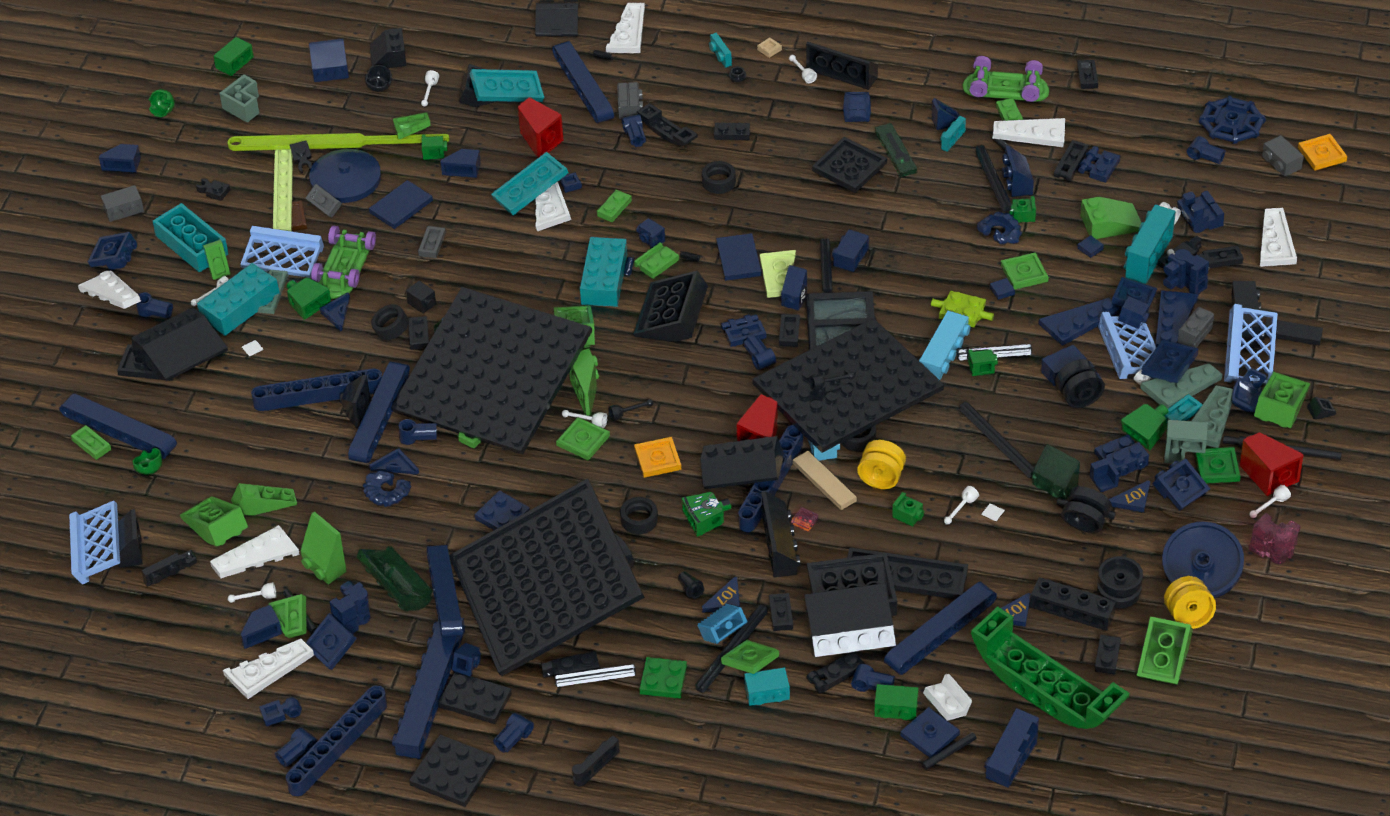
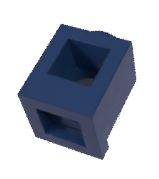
[636,218,665,249]
[452,643,481,676]

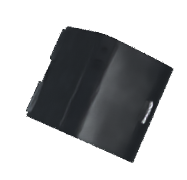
[535,0,580,36]

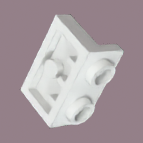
[923,674,972,721]

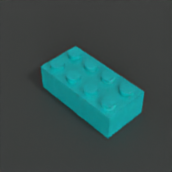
[153,203,228,273]
[1124,204,1176,284]
[580,237,628,307]
[197,263,280,336]

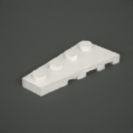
[210,525,300,578]

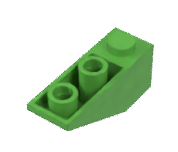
[231,483,297,515]

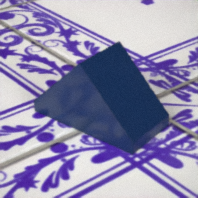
[932,98,960,130]

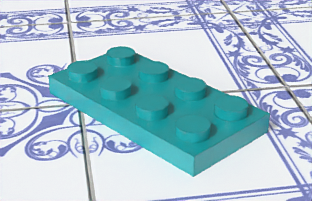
[470,69,544,102]
[491,152,569,215]

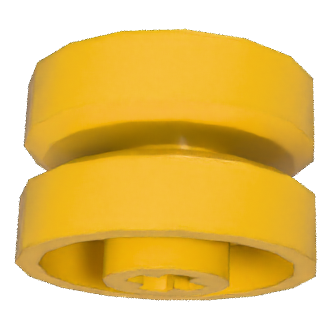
[857,440,906,489]
[1164,576,1216,629]

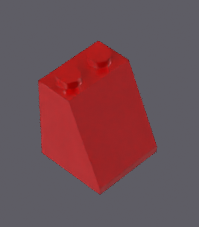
[518,97,564,158]
[737,394,778,441]
[1240,432,1304,496]

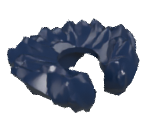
[977,212,1022,245]
[363,471,412,507]

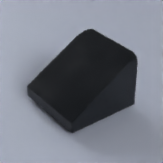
[1307,397,1336,420]

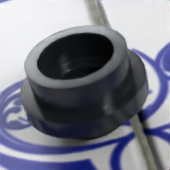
[729,66,746,82]

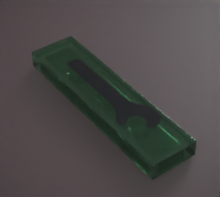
[875,123,917,177]

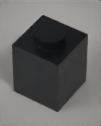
[406,281,436,314]

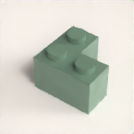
[220,75,259,123]
[1164,420,1208,464]

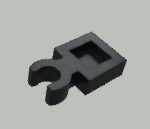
[290,140,312,173]
[196,178,230,201]

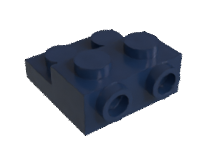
[88,232,137,270]
[1094,435,1149,477]
[1152,458,1210,511]

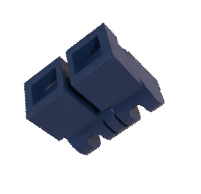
[1177,190,1224,233]
[1163,249,1209,294]
[330,581,370,634]

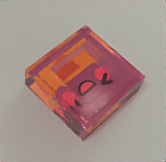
[791,507,818,532]

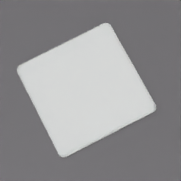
[242,340,263,356]
[982,504,1005,521]

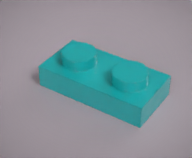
[709,32,732,68]
[940,116,966,152]
[1164,394,1203,423]

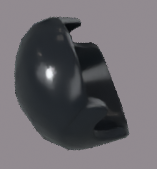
[365,65,392,92]

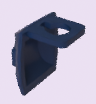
[843,92,871,122]
[1232,368,1267,413]

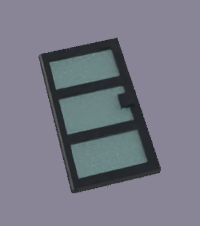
[806,291,875,350]

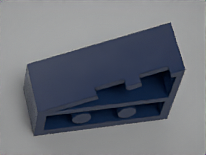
[984,708,1039,788]

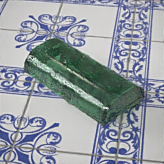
[357,546,433,611]

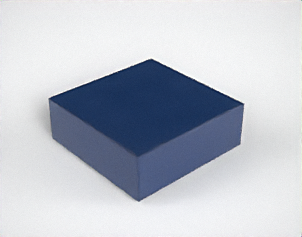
[559,172,582,193]
[1077,235,1104,258]
[990,278,1015,300]

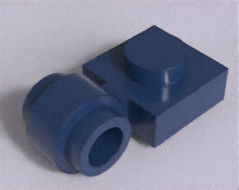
[259,697,302,727]

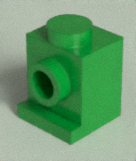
[422,135,448,160]
[1009,196,1036,222]
[968,349,998,376]
[892,492,924,527]

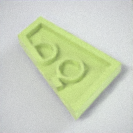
[760,250,796,298]

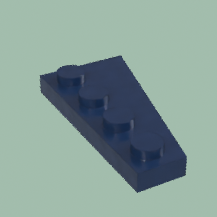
[1156,290,1199,348]
[1039,298,1121,346]

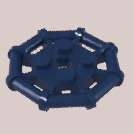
[1198,95,1266,144]

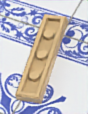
[793,451,857,510]

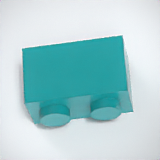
[744,667,790,706]

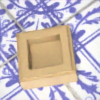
[757,37,782,58]

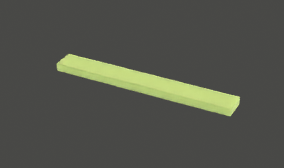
[273,149,293,232]

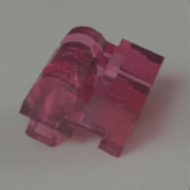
[1249,513,1301,564]

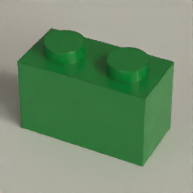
[214,37,254,76]
[874,684,918,720]

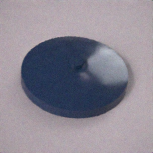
[309,149,381,203]
[1162,522,1244,598]

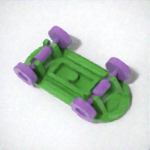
[963,56,1049,102]
[311,226,376,299]

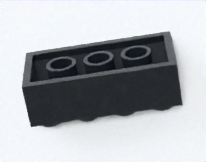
[806,42,878,90]
[701,436,784,489]
[761,491,801,578]

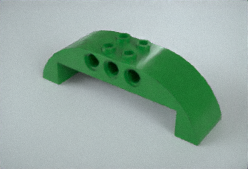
[971,606,1130,729]

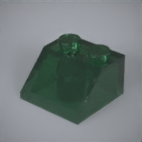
[1032,444,1080,499]

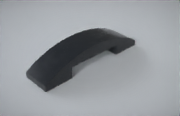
[637,103,698,146]

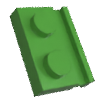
[634,242,679,279]

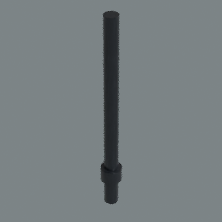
[1223,436,1342,460]

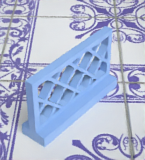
[240,226,324,278]
[1224,304,1277,385]
[1098,312,1156,379]
[69,501,120,585]

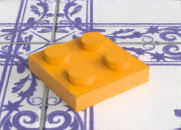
[1298,134,1347,171]
[634,437,682,478]

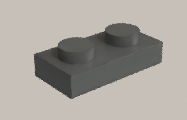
[306,184,342,218]
[418,226,446,258]

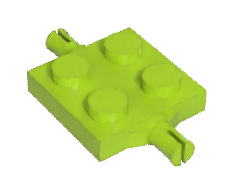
[931,291,994,328]

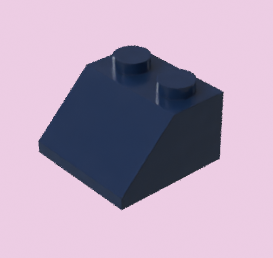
[309,39,349,82]

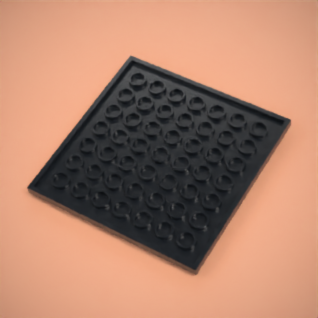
[391,287,593,455]
[449,479,645,677]

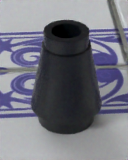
[678,571,704,598]

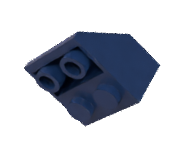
[1002,146,1034,197]

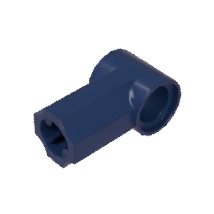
[622,114,646,147]
[1187,136,1226,164]
[136,292,173,319]
[744,334,776,370]
[399,419,437,445]
[851,664,895,692]
[493,712,534,753]
[275,728,318,767]

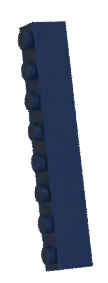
[392,618,465,759]

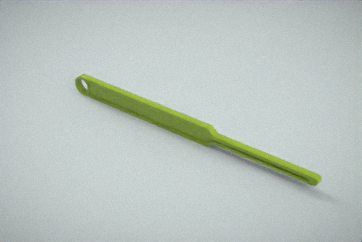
[228,133,449,151]

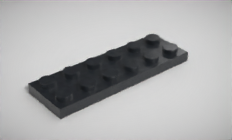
[847,548,968,599]

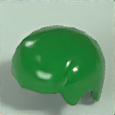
[148,89,175,118]
[132,448,162,475]

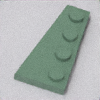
[1140,364,1223,409]
[1192,385,1233,448]

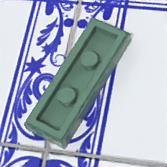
[258,270,288,314]

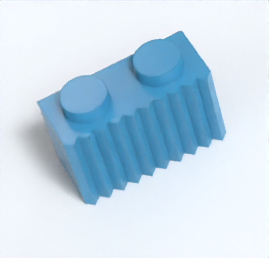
[697,604,747,644]

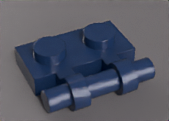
[1078,146,1120,183]
[721,314,766,347]

